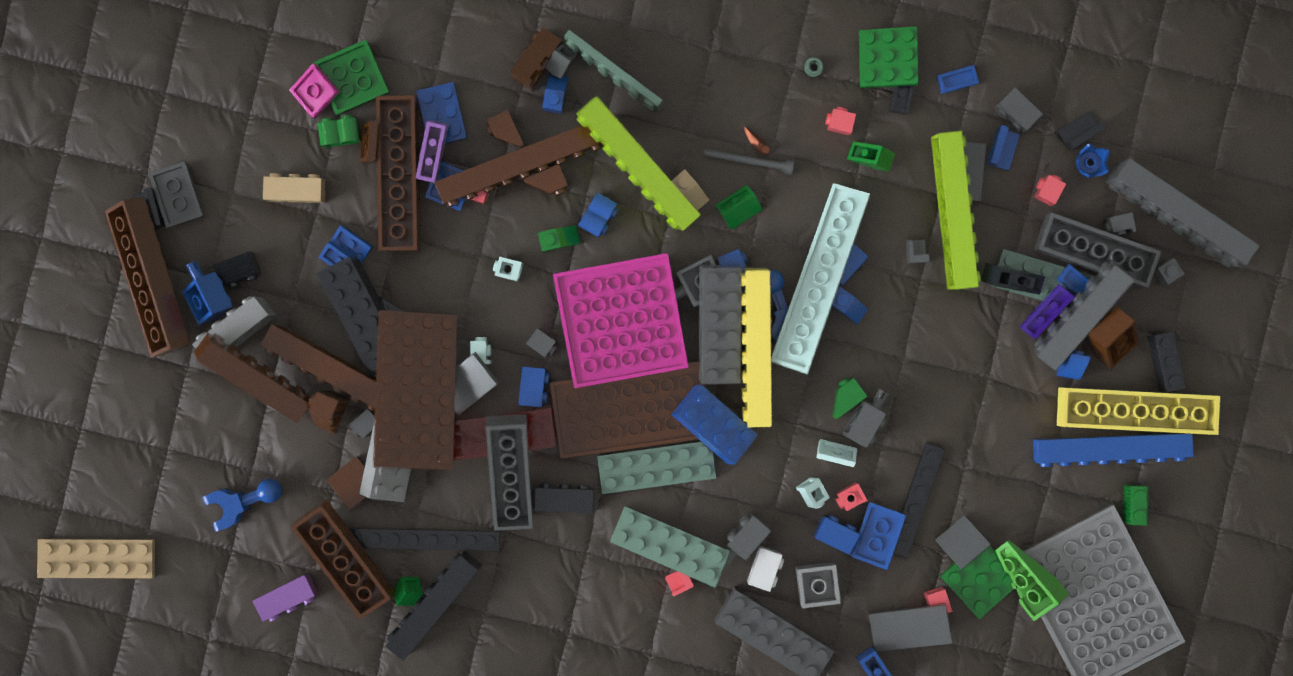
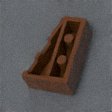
[510,28,563,91]
[309,390,350,434]

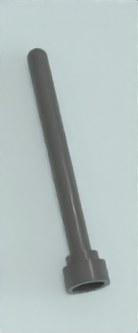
[703,149,794,175]

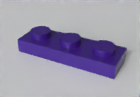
[1020,283,1075,340]

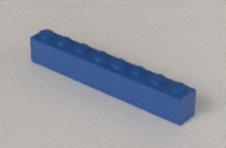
[1033,433,1193,467]

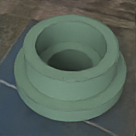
[804,58,824,77]

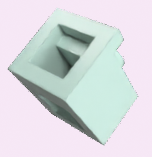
[493,257,524,282]
[470,337,492,364]
[796,477,830,509]

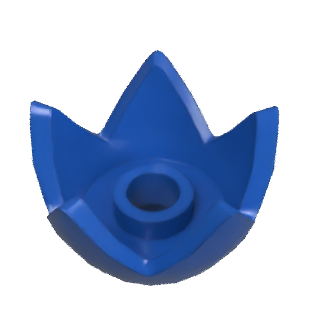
[1076,143,1110,178]

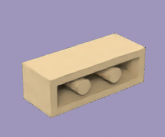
[263,173,325,203]

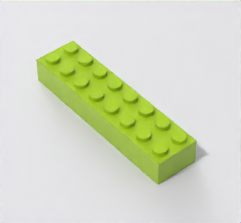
[576,97,700,231]
[931,131,981,289]

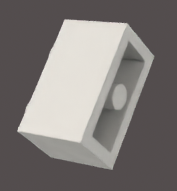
[747,545,784,592]

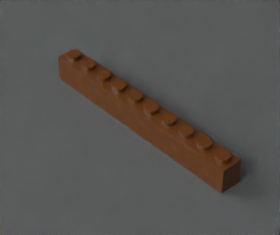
[434,112,618,207]

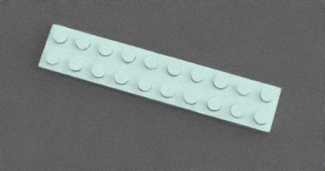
[771,183,870,374]

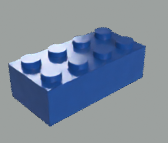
[671,385,758,465]

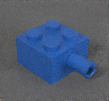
[182,261,233,326]

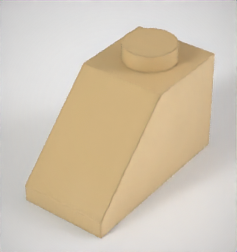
[671,169,709,211]

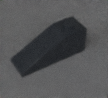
[981,263,1045,295]

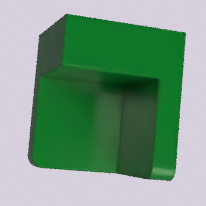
[393,577,423,606]

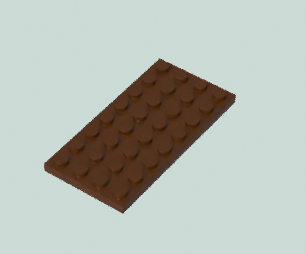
[373,310,457,470]
[550,361,706,459]

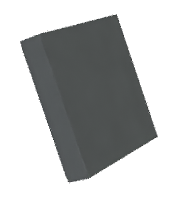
[935,516,991,570]

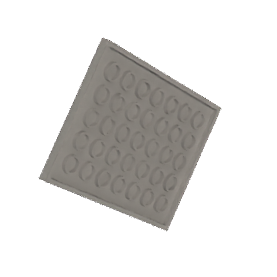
[1023,504,1185,676]

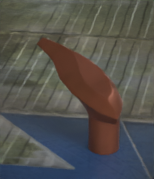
[744,126,770,155]

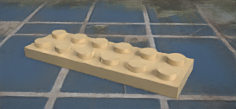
[37,539,155,578]

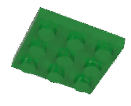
[859,26,919,88]
[313,40,390,116]
[940,546,1013,620]

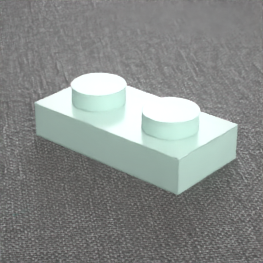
[816,439,857,467]

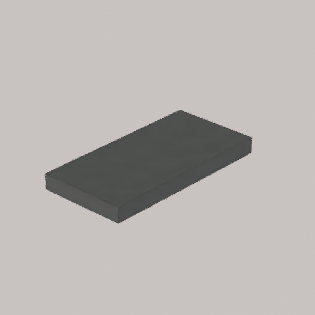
[869,604,953,652]

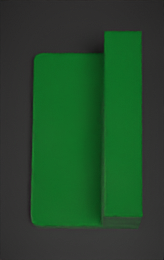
[715,185,762,230]

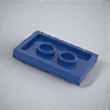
[416,82,468,144]
[851,502,907,570]

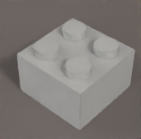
[795,562,841,608]

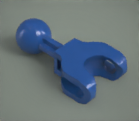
[770,269,790,345]
[202,479,282,532]

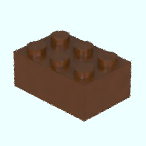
[1088,307,1139,370]

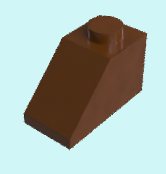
[486,110,525,148]
[524,164,569,196]

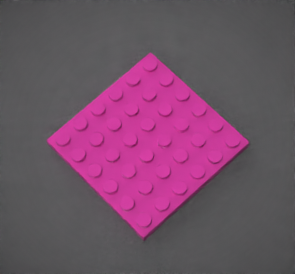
[553,253,689,388]

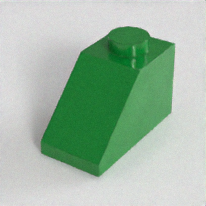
[847,141,895,172]
[538,225,581,253]
[832,377,868,419]

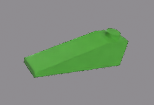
[995,540,1069,621]

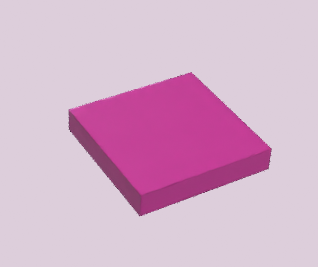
[289,63,340,118]

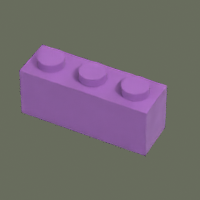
[416,120,449,183]
[253,573,319,622]

